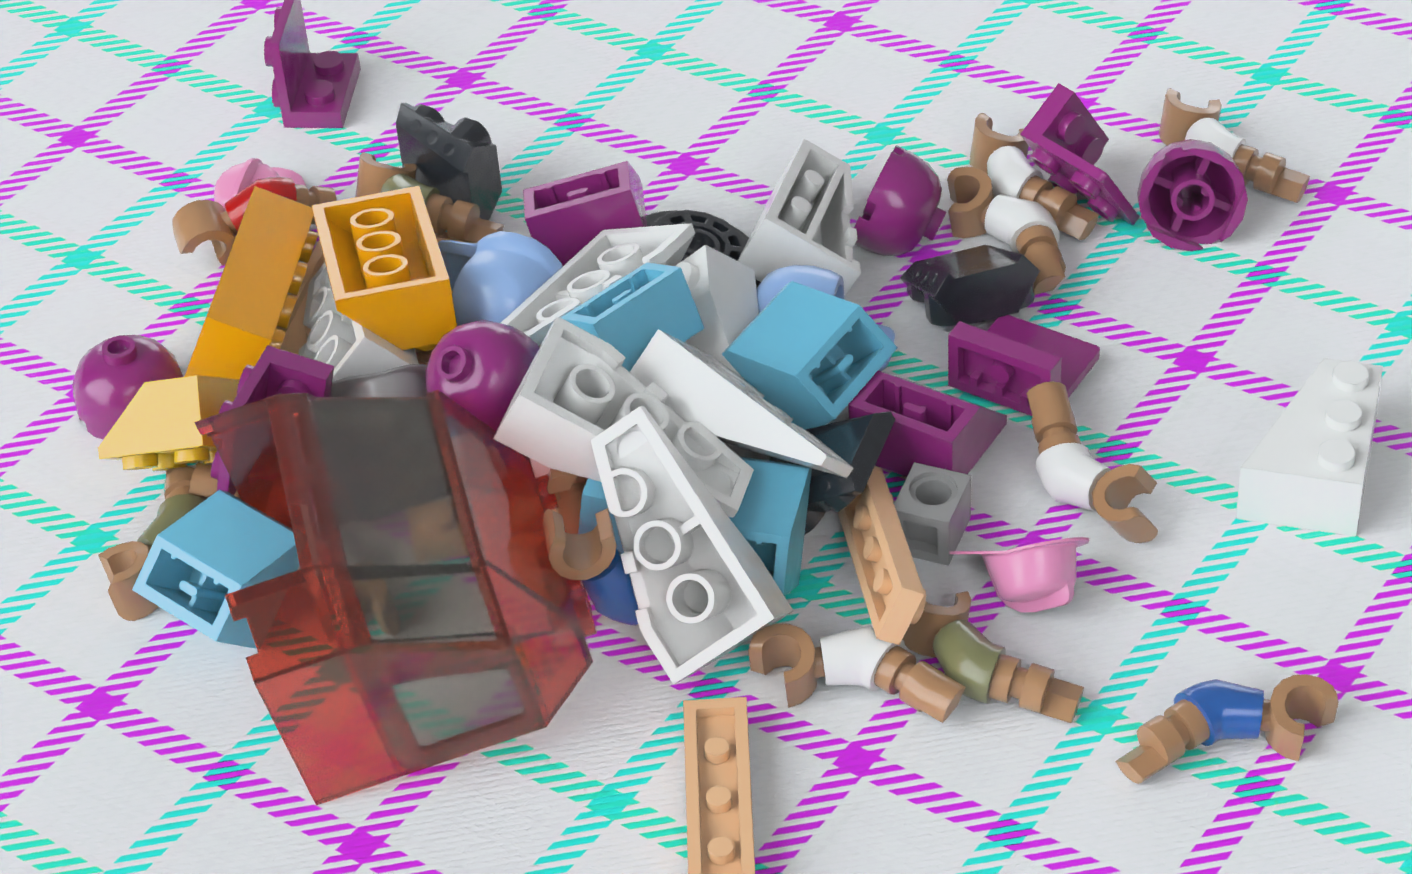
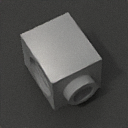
[894,462,971,566]

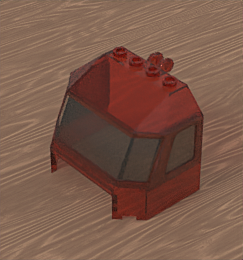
[194,390,597,805]

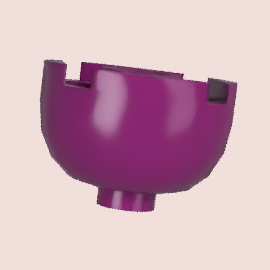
[1137,139,1248,252]
[854,145,947,256]
[426,319,539,440]
[72,335,183,440]

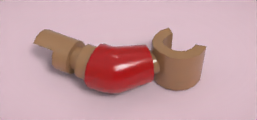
[172,177,337,266]

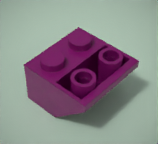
[523,161,647,266]
[848,371,1007,477]

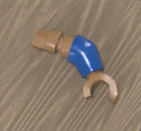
[543,508,639,626]
[1116,674,1339,784]

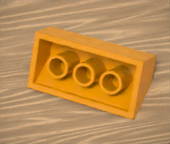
[184,186,318,379]
[312,186,457,351]

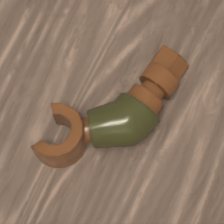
[355,152,504,243]
[98,465,207,621]
[902,591,1084,723]

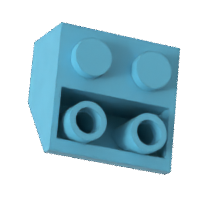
[561,262,704,372]
[722,281,898,430]
[729,456,812,596]
[132,490,311,650]

